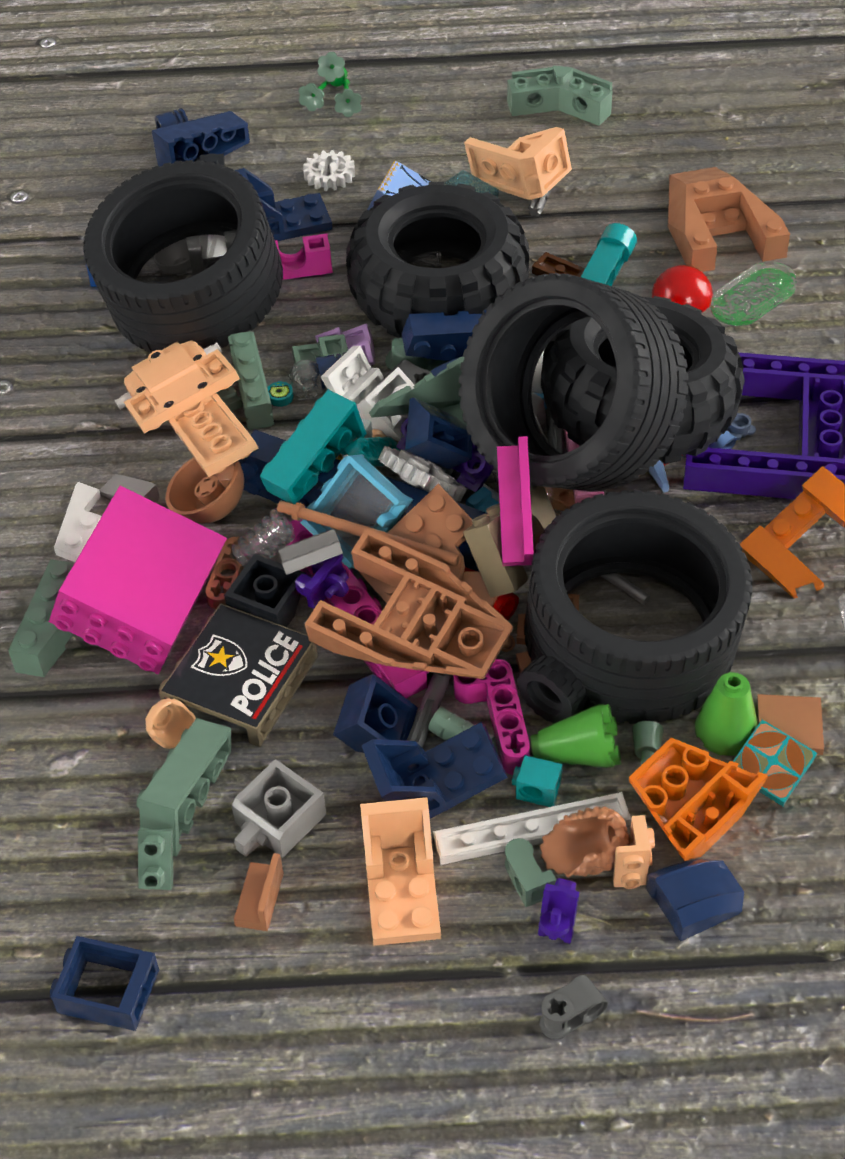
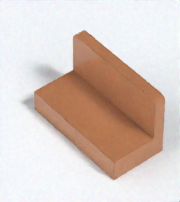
[234,853,284,931]

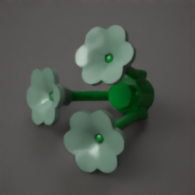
[299,52,362,117]

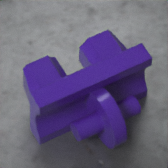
[295,554,349,609]
[538,878,580,944]

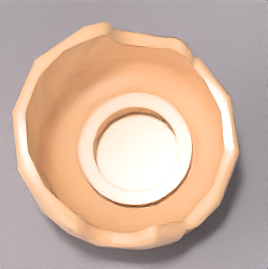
[145,698,196,749]

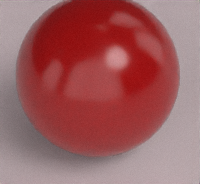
[651,265,713,312]

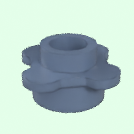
[727,413,756,440]

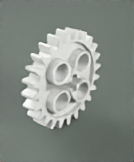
[378,446,467,502]

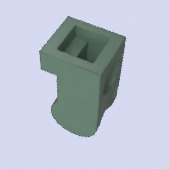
[505,838,556,908]

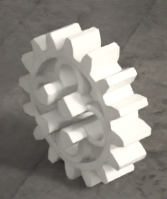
[303,150,355,191]

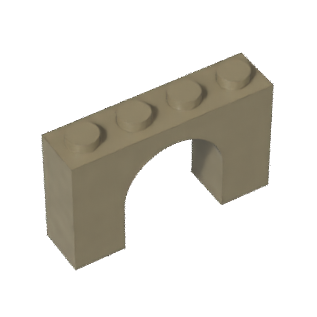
[463,485,556,598]

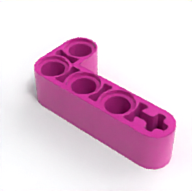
[453,659,530,775]

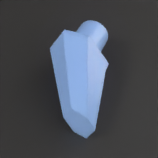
[649,460,669,493]

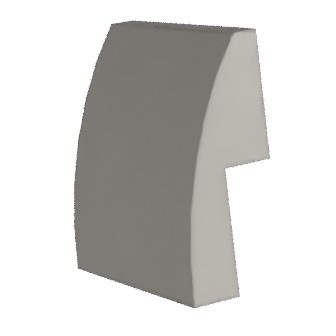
[278,529,343,575]

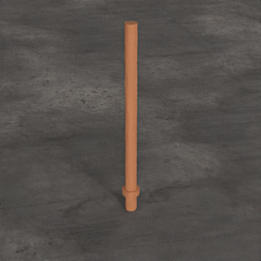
[277,500,460,566]

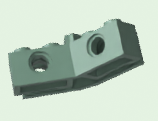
[507,66,613,126]

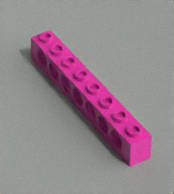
[277,519,429,698]

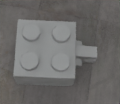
[232,759,326,858]

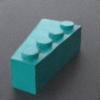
[260,389,367,504]

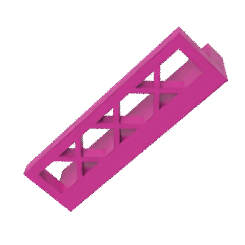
[497,436,534,566]

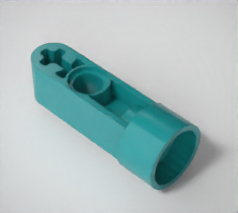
[581,223,637,286]

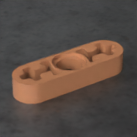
[205,537,250,609]

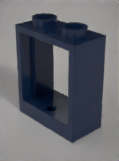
[50,936,159,1031]

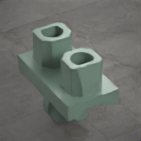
[138,828,173,890]

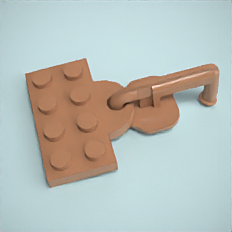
[353,483,515,652]

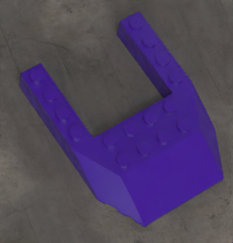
[683,353,845,499]

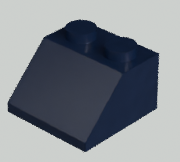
[333,674,418,753]

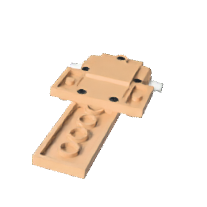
[114,340,259,477]

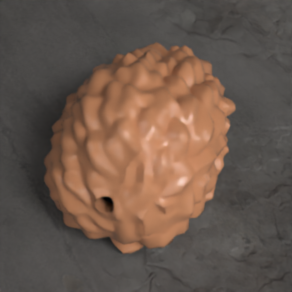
[540,806,631,878]

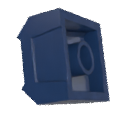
[646,859,744,942]

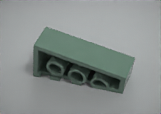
[8,559,77,677]
[136,718,231,857]

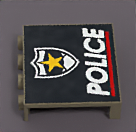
[159,603,318,747]

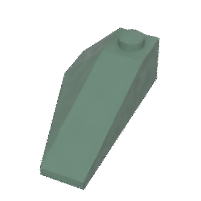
[369,357,464,418]

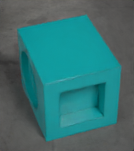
[512,755,562,807]

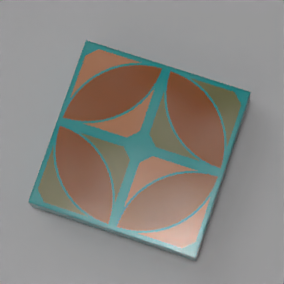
[733,719,817,806]

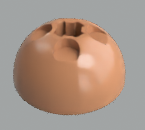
[165,457,244,524]

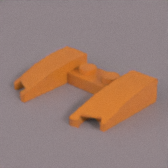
[740,466,845,599]

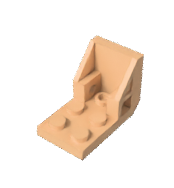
[464,127,572,200]
[360,797,441,946]

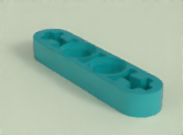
[345,437,400,467]

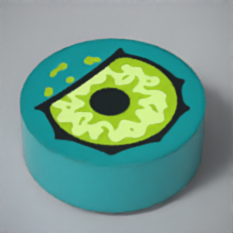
[267,381,294,407]

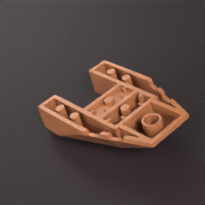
[668,167,790,272]
[304,528,513,679]

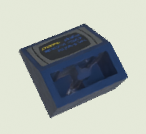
[405,397,473,469]

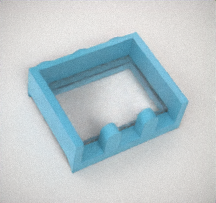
[301,454,414,569]

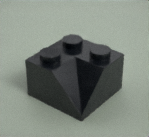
[224,554,306,627]

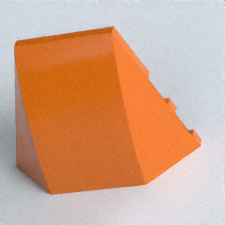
[629,738,768,861]

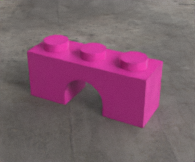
[275,233,333,280]

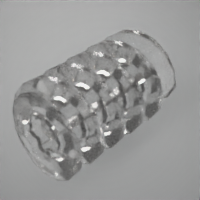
[231,509,295,567]

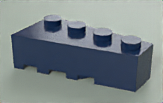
[152,111,250,167]
[401,310,487,361]

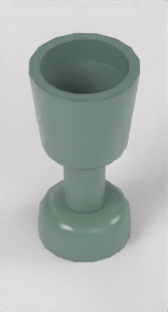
[632,721,664,765]

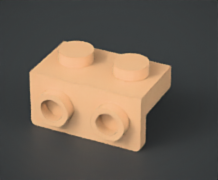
[613,815,655,889]

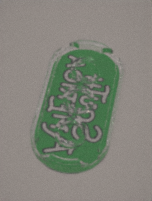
[710,262,797,326]

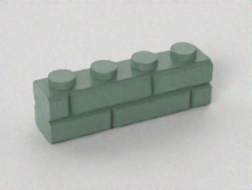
[228,331,274,430]

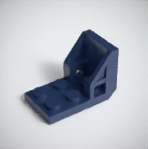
[235,168,333,241]
[361,722,508,819]

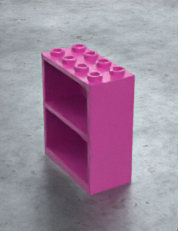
[49,486,227,675]

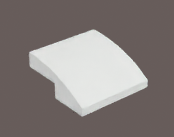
[321,346,384,405]

